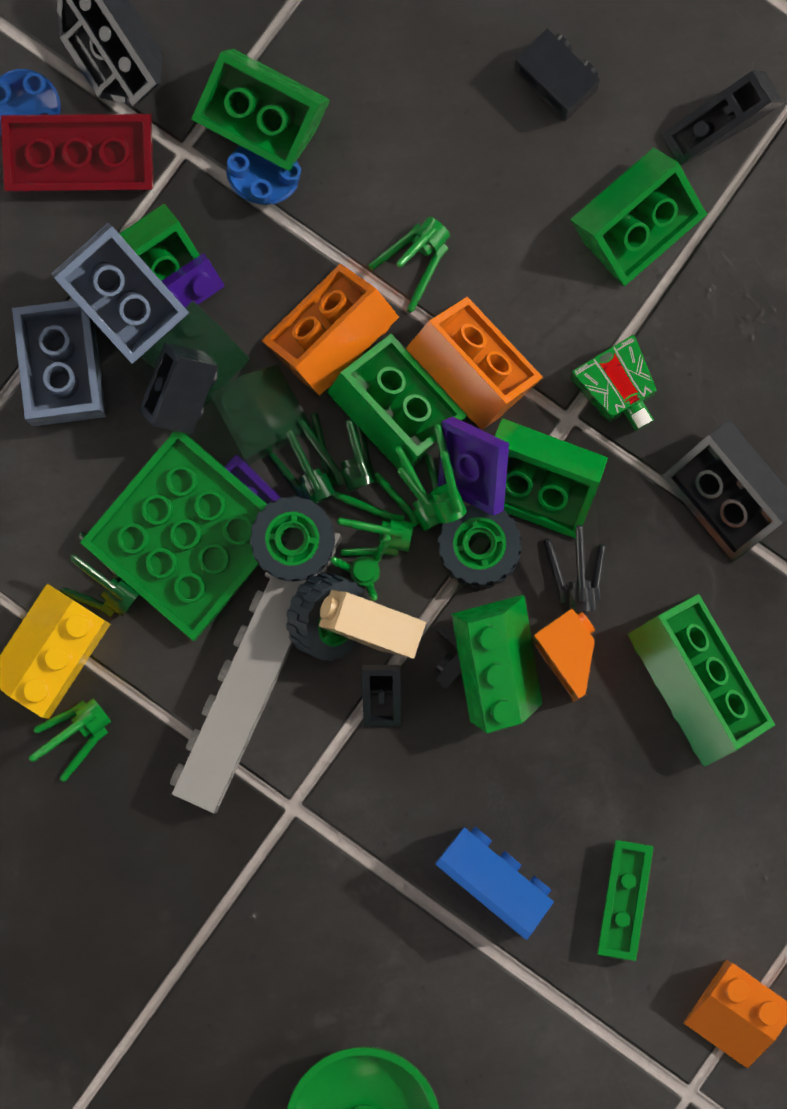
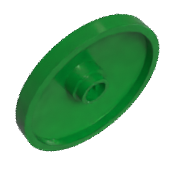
[287,1046,439,1109]

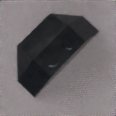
[57,0,162,106]

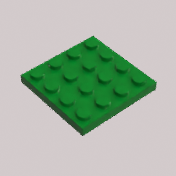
[80,431,289,641]

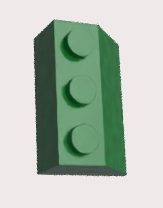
[191,49,330,171]
[570,147,707,287]
[119,204,200,281]
[327,333,467,469]
[495,418,608,539]
[451,595,543,733]

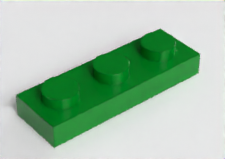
[597,840,654,961]

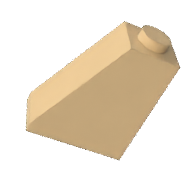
[319,590,426,659]

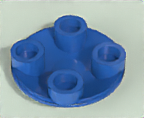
[0,69,61,137]
[226,146,301,205]

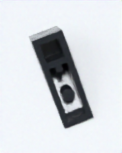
[661,70,784,166]

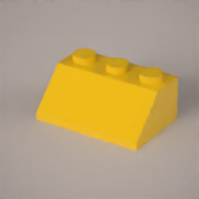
[0,583,111,719]

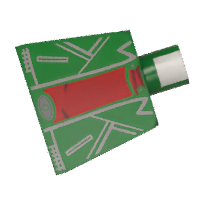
[570,335,657,432]

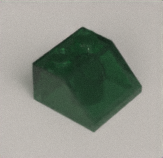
[141,301,250,408]
[209,364,314,465]

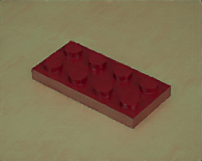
[1,113,154,191]

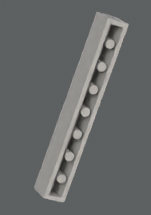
[170,528,342,813]

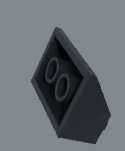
[662,420,787,562]

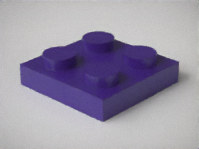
[438,417,509,516]

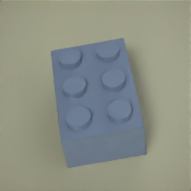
[51,223,189,364]
[12,300,106,427]

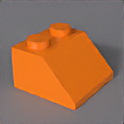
[532,609,595,702]
[683,960,787,1069]

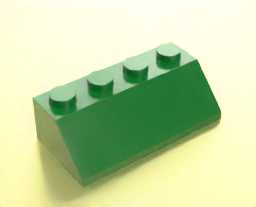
[627,594,775,767]

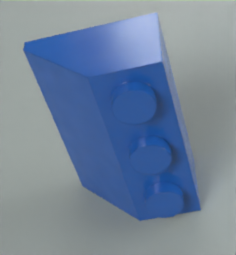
[435,826,554,940]

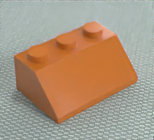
[261,263,399,396]
[405,297,543,430]

